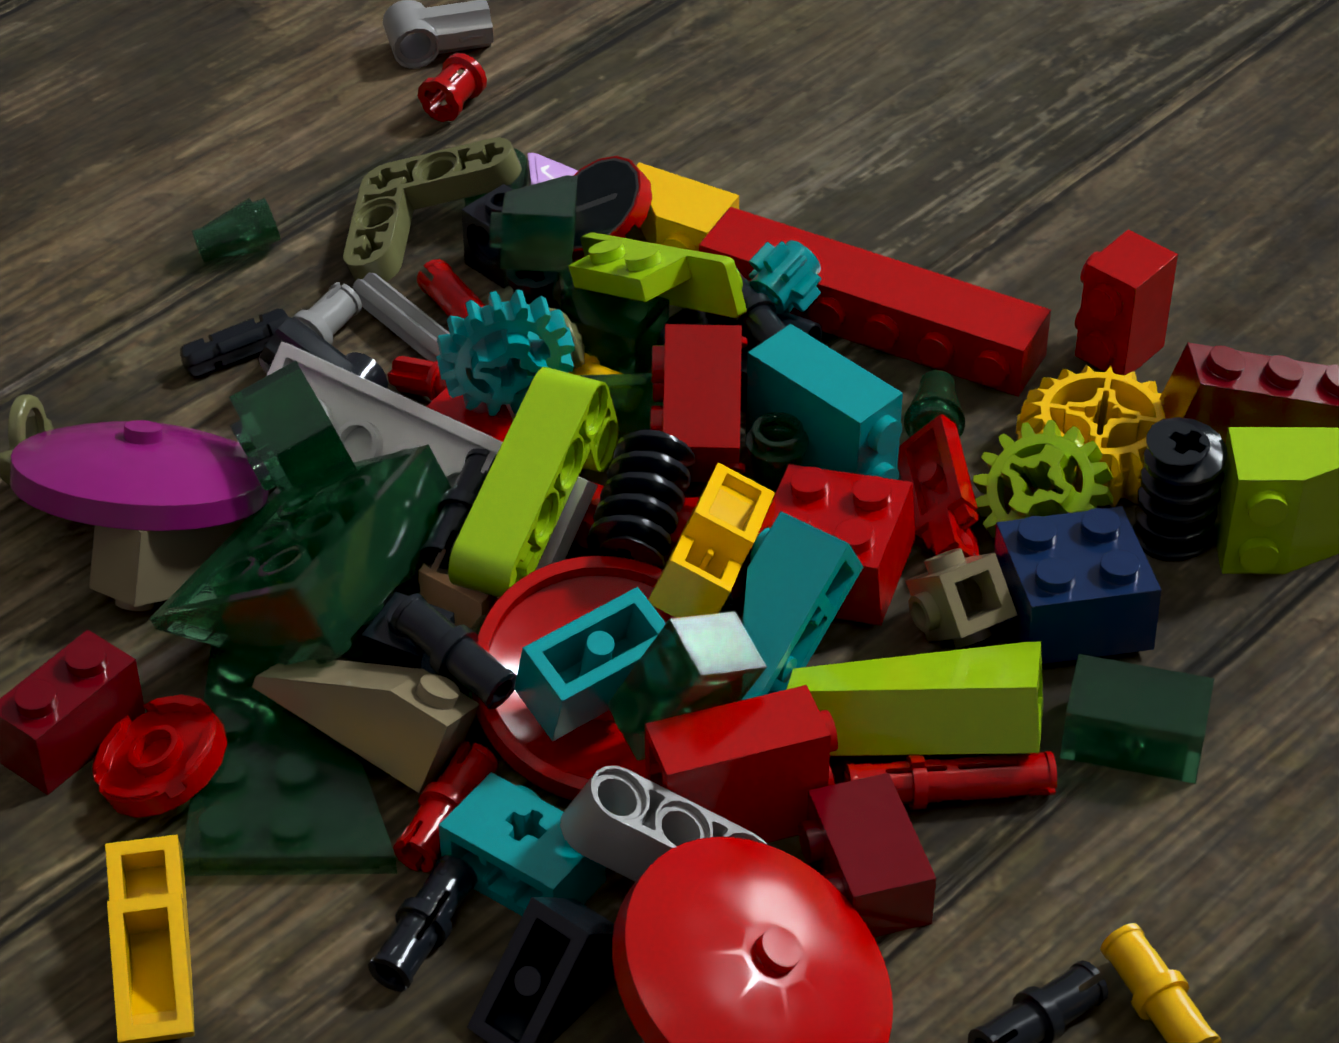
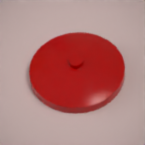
[472,556,740,800]
[612,837,893,1043]

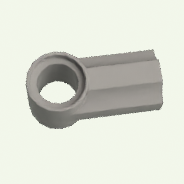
[383,0,494,69]

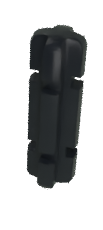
[180,308,288,378]

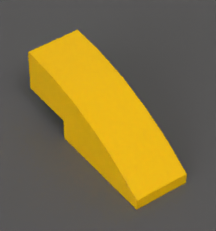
[648,462,775,634]
[105,834,195,1043]

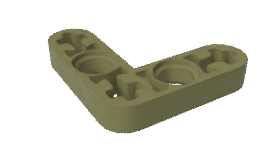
[343,137,522,282]

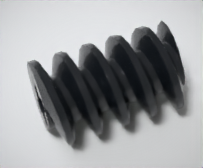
[1133,417,1227,561]
[586,430,696,569]

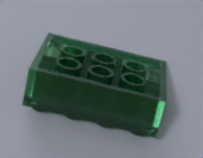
[149,444,452,665]

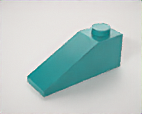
[737,511,863,701]

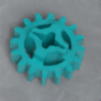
[436,290,575,416]

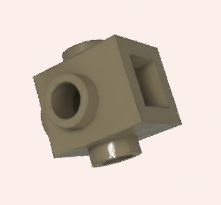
[905,548,1017,648]

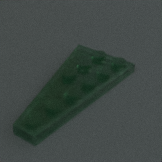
[182,558,397,876]

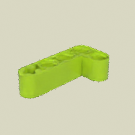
[448,367,619,598]

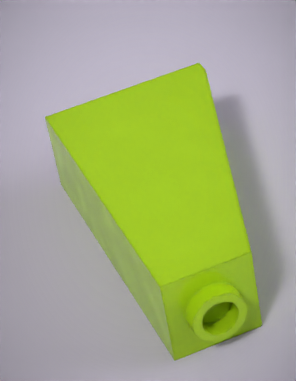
[786,641,1043,756]

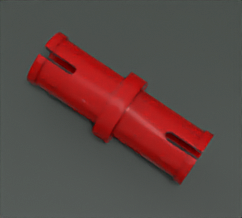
[393,742,498,872]

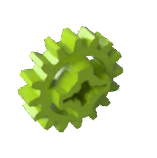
[973,420,1114,538]

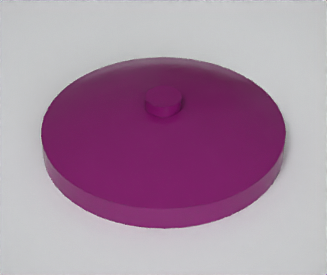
[10,420,270,531]

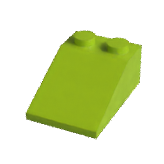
[1214,427,1339,574]

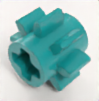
[749,240,822,314]

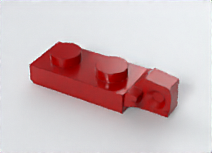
[898,414,979,557]

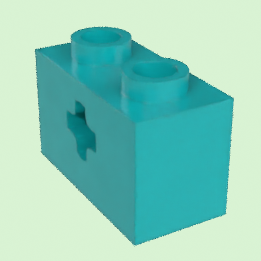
[439,772,606,916]

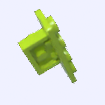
[568,232,747,318]

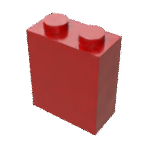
[645,685,838,843]

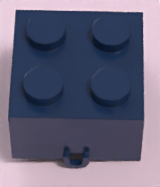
[994,506,1161,664]

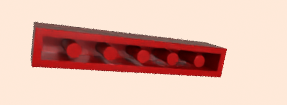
[699,207,1051,397]

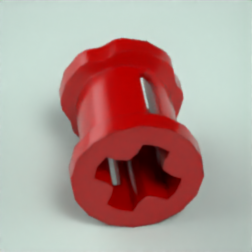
[417,53,487,122]

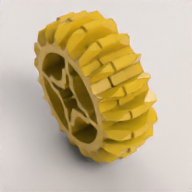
[1016,365,1166,507]

